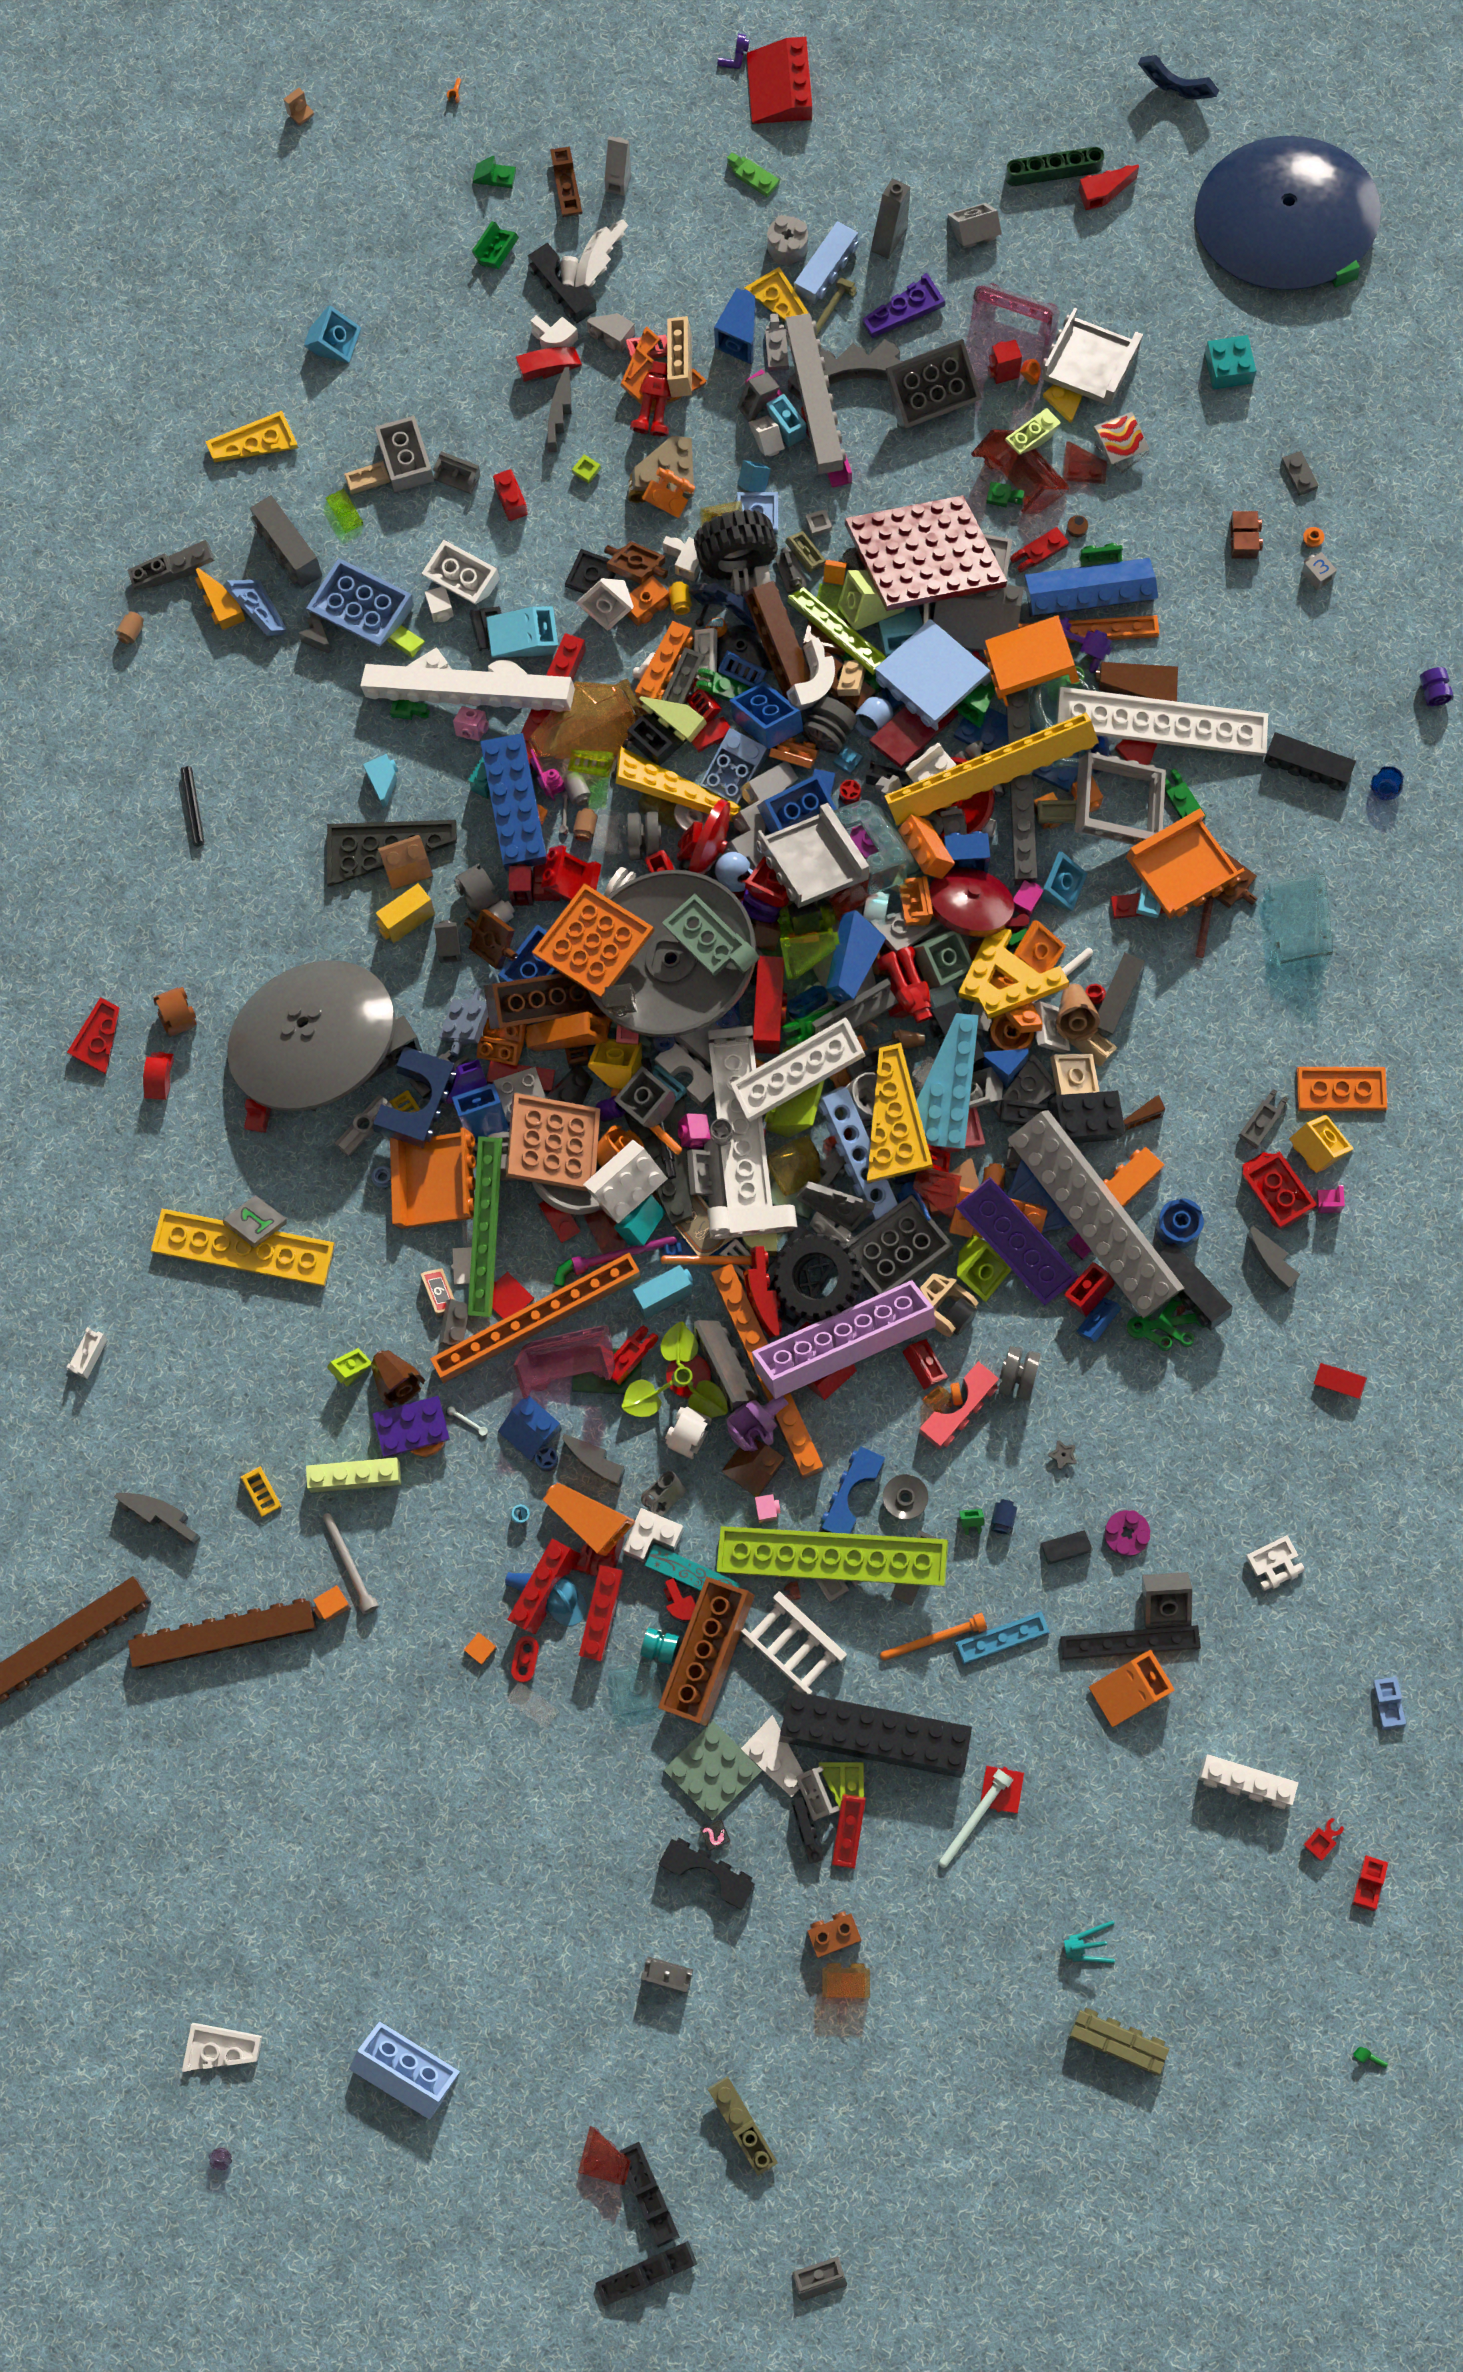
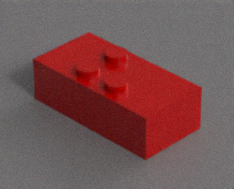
[753,956,787,1054]

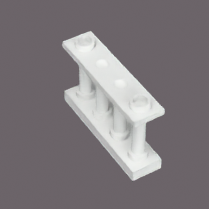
[741,1591,847,1695]

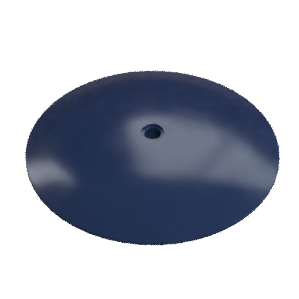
[1195,136,1381,290]

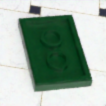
[572,1346,642,1395]

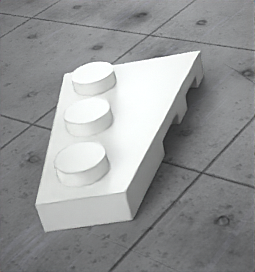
[741,1715,804,1798]
[182,2023,262,2072]

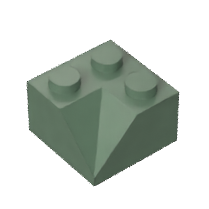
[913,929,972,988]

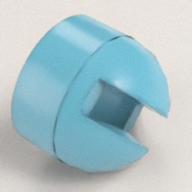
[511,1504,530,1524]

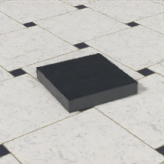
[565,549,616,594]

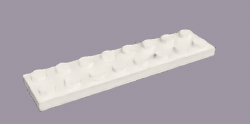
[709,1038,772,1211]

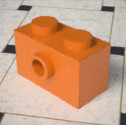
[626,575,670,626]

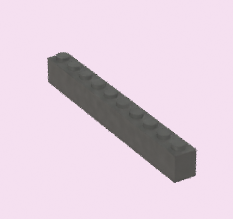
[1006,688,1037,886]

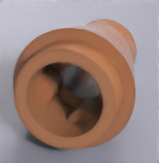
[892,1029,925,1050]

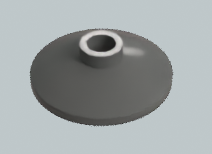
[883,1474,928,1520]

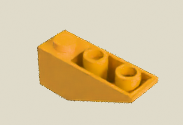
[195,568,246,630]

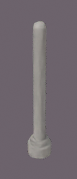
[323,1513,379,1614]

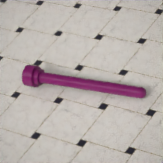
[571,1236,677,1275]

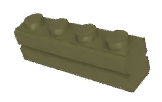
[1068,2007,1170,2076]

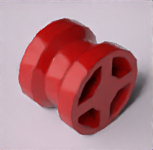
[839,779,861,806]

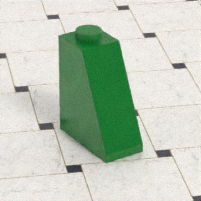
[954,677,996,728]

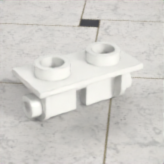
[809,1212,854,1244]

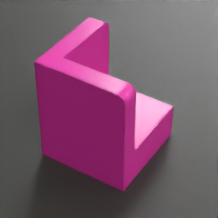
[827,453,852,488]
[1317,1185,1345,1213]

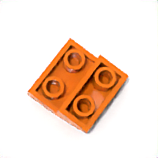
[769,737,820,769]
[477,1016,527,1065]

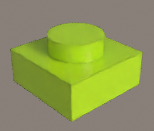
[572,454,601,484]

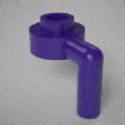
[717,33,750,69]

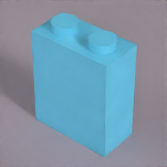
[633,1265,694,1319]

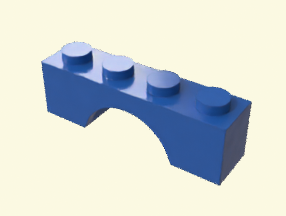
[820,1446,885,1534]

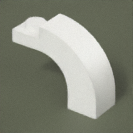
[786,637,835,711]

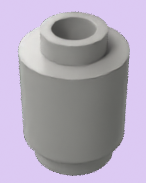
[563,772,591,806]

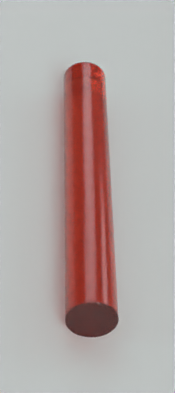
[1195,895,1214,958]

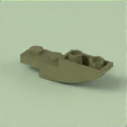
[707,2076,778,2176]

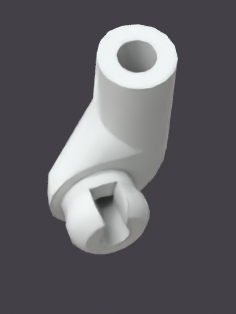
[632,653,655,680]

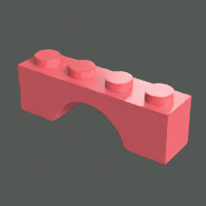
[919,1361,999,1450]

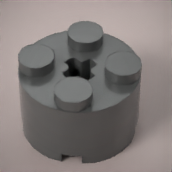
[454,863,500,914]

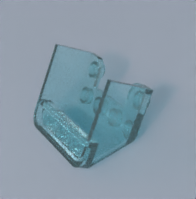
[833,800,922,895]

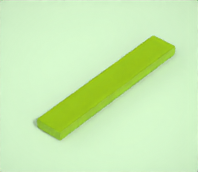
[787,587,887,674]

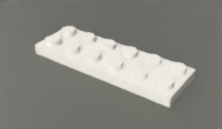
[730,1017,866,1122]

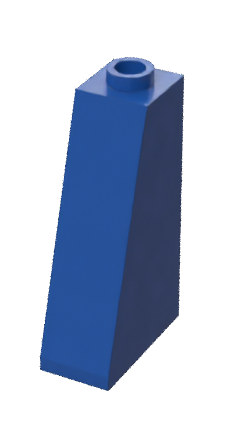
[826,910,886,1003]

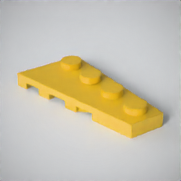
[205,411,298,463]

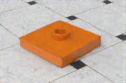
[1014,921,1066,974]

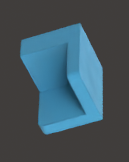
[737,460,771,492]

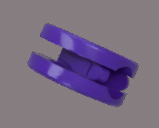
[741,890,782,923]

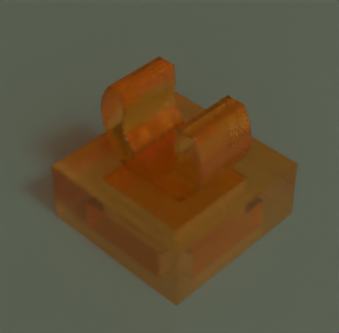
[921,1385,952,1414]

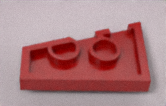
[67,997,120,1075]

